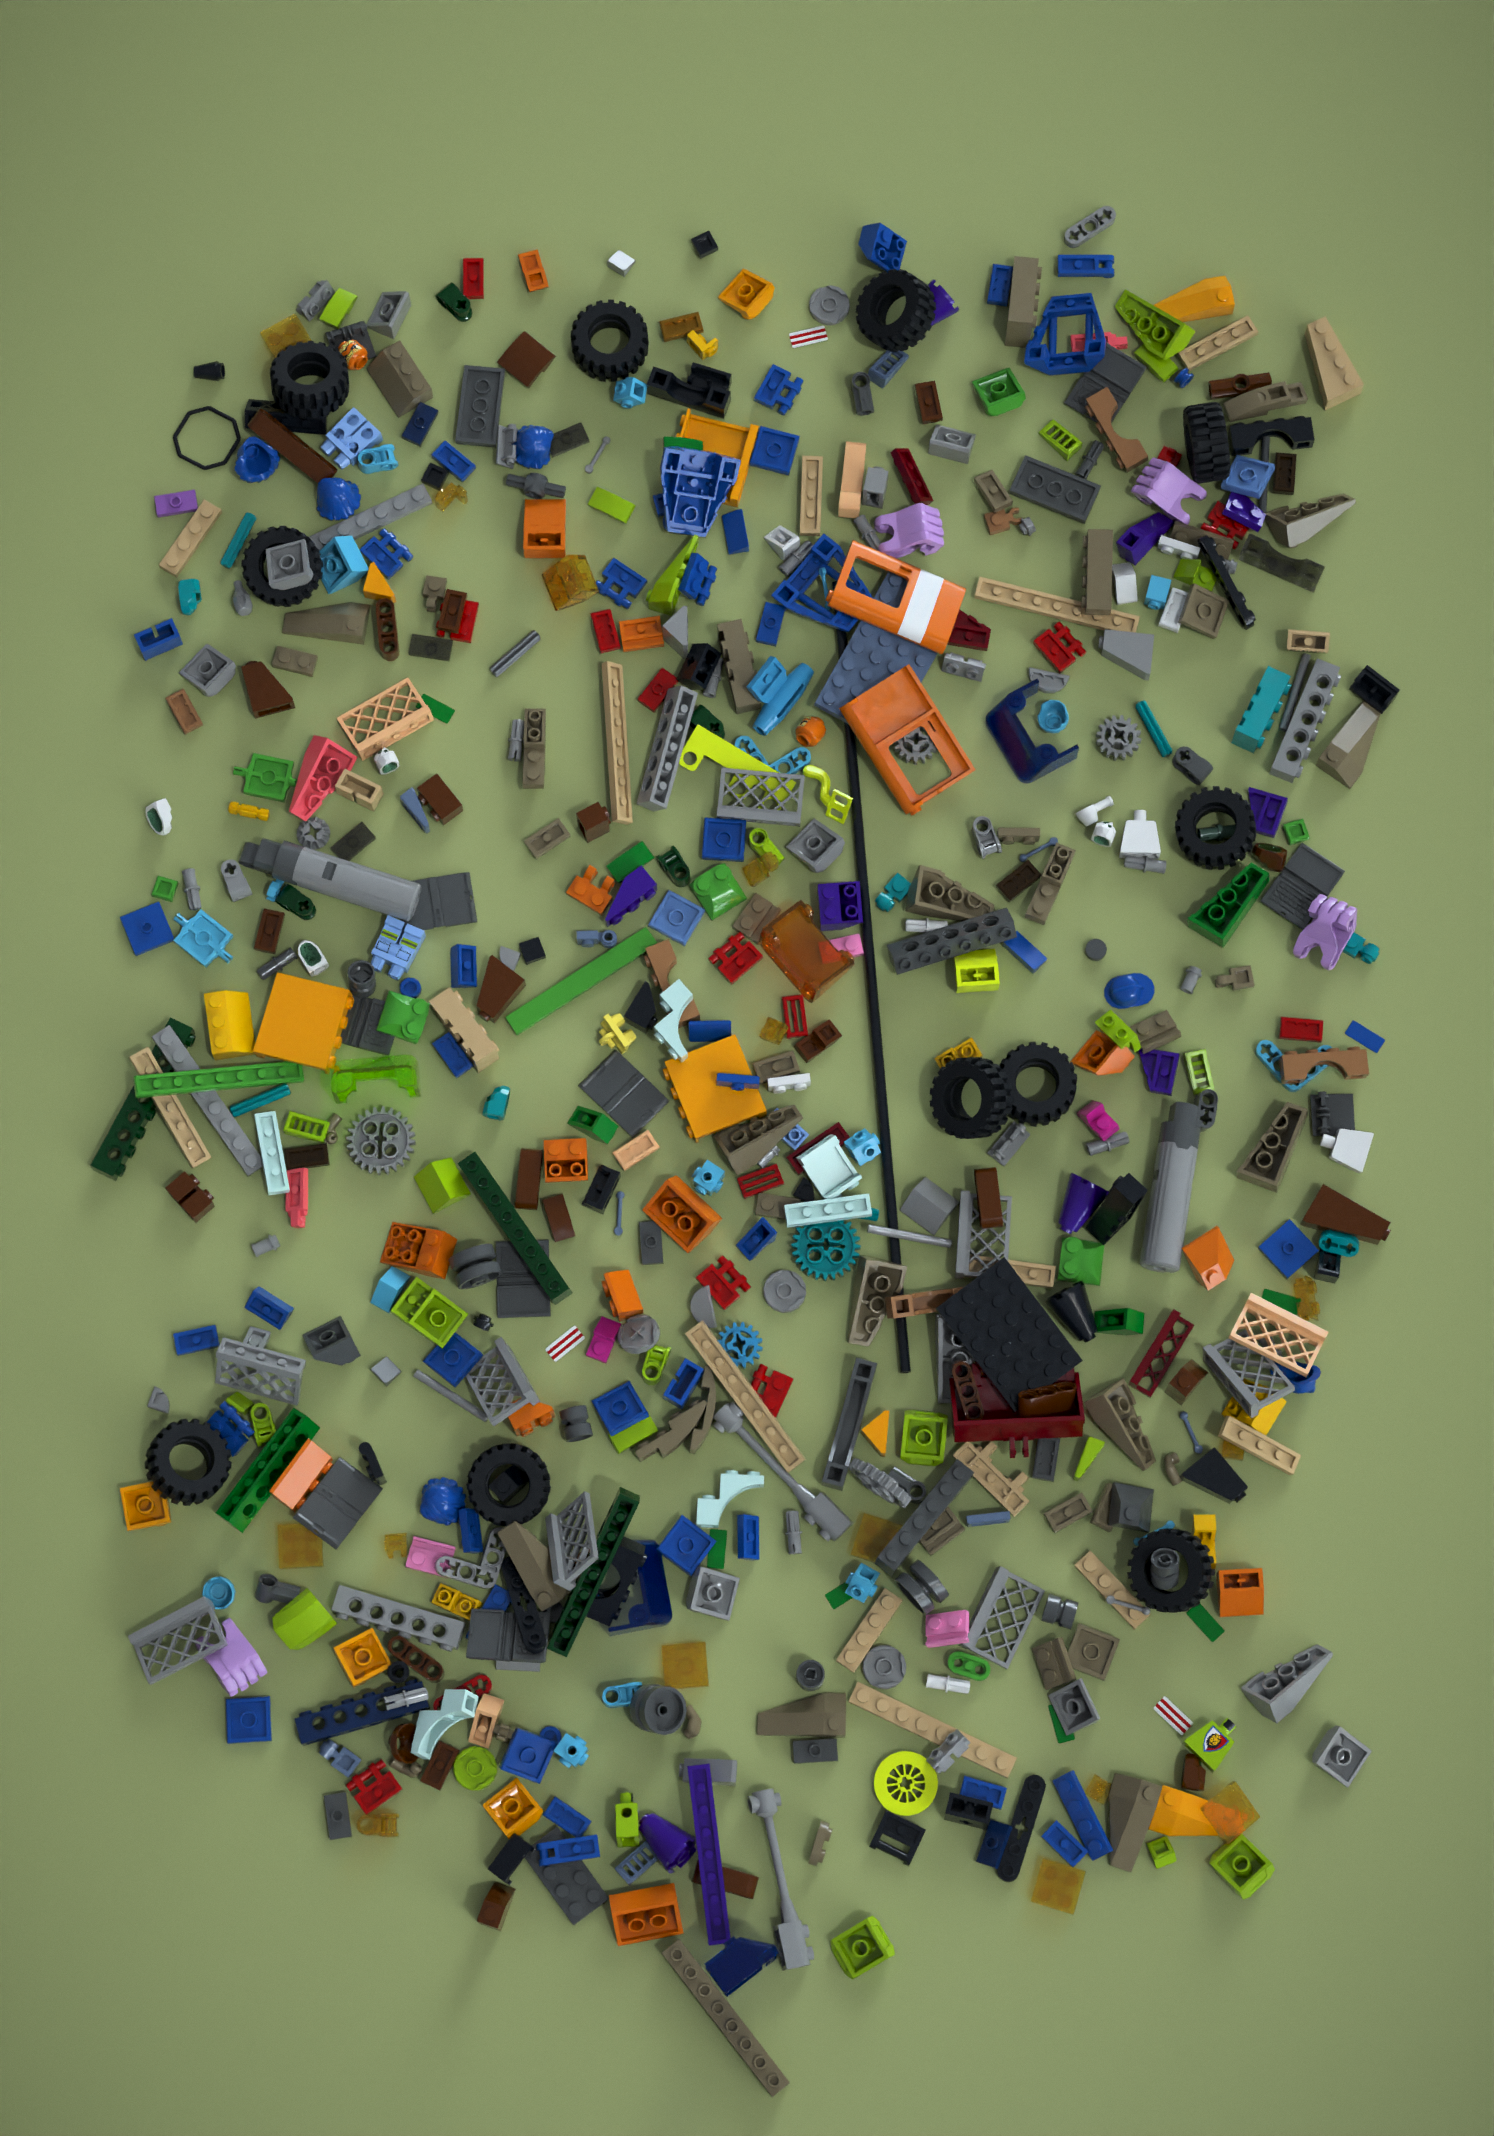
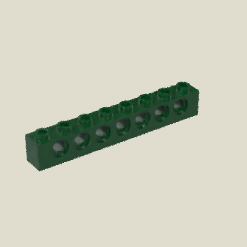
[90,1017,196,1181]
[458,1152,573,1305]
[547,1487,640,1657]

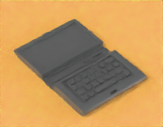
[1064,343,1147,423]
[1260,843,1345,930]
[400,872,477,930]
[340,994,395,1056]
[578,1050,669,1138]
[496,1240,551,1318]
[293,1457,383,1550]
[466,1609,551,1663]

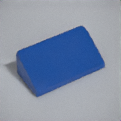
[722,509,749,555]
[1003,931,1047,974]
[450,944,477,988]
[689,1020,731,1042]
[244,1287,294,1330]

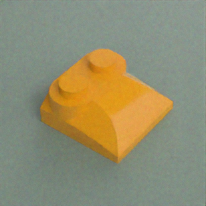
[718,268,775,319]
[120,1481,171,1531]
[333,1628,392,1688]
[482,1778,543,1839]

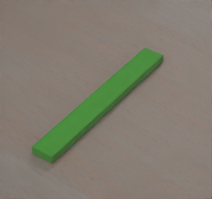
[505,927,657,1035]
[133,1061,304,1098]

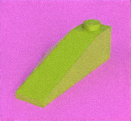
[1115,289,1195,360]
[646,535,699,616]

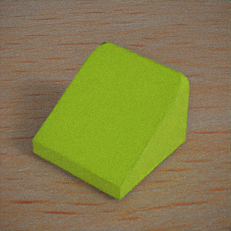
[226,1392,254,1416]
[1146,1836,1176,1869]

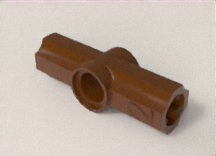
[1208,372,1272,400]

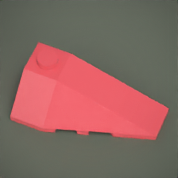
[289,735,357,821]

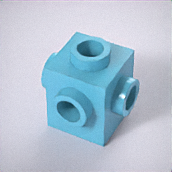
[613,377,647,409]
[844,1128,881,1166]
[692,1160,725,1196]
[845,1563,880,1603]
[554,1733,589,1768]

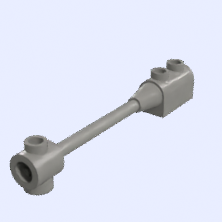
[713,1401,853,1541]
[747,1789,814,1971]

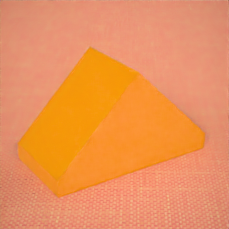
[363,562,396,603]
[861,1410,889,1457]

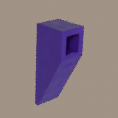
[1116,512,1175,566]
[605,865,657,927]

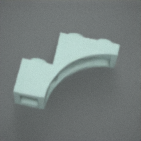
[654,979,693,1063]
[696,1470,764,1528]
[411,1689,479,1760]

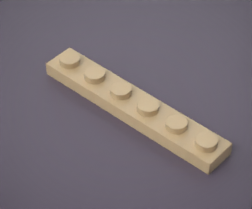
[129,1047,212,1168]

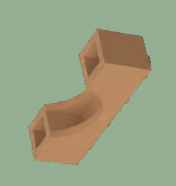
[1085,387,1148,473]
[643,939,700,1029]
[1279,1046,1369,1084]
[885,1286,965,1319]

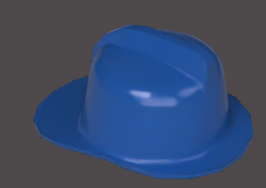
[1104,973,1155,1009]
[1270,1362,1321,1394]

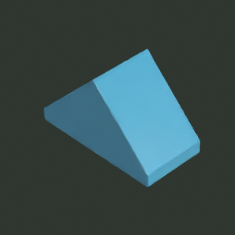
[370,1266,411,1313]

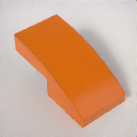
[518,249,549,293]

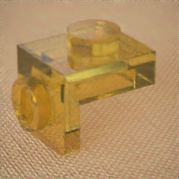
[435,482,468,512]

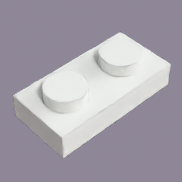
[1158,535,1200,559]
[767,1073,811,1094]

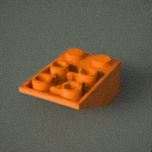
[523,499,566,558]
[380,1222,457,1279]

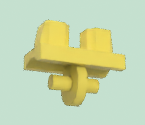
[599,1013,636,1054]

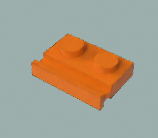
[619,616,664,652]

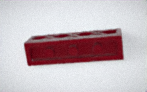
[1128,1309,1194,1398]

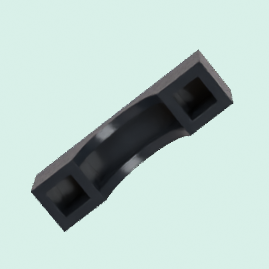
[647,367,731,419]
[1228,416,1315,457]
[586,1537,647,1627]

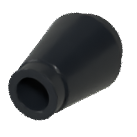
[194,361,225,381]
[387,1661,409,1683]

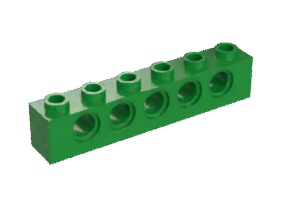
[216,1408,320,1533]

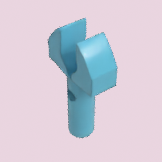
[266,879,284,902]

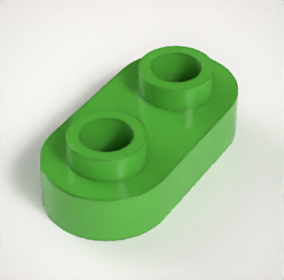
[947,1651,990,1681]

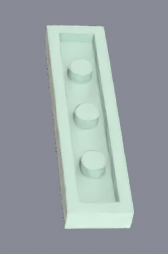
[254,1111,290,1196]
[784,1194,872,1228]

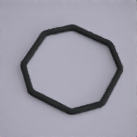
[173,406,241,470]

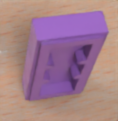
[154,490,198,518]

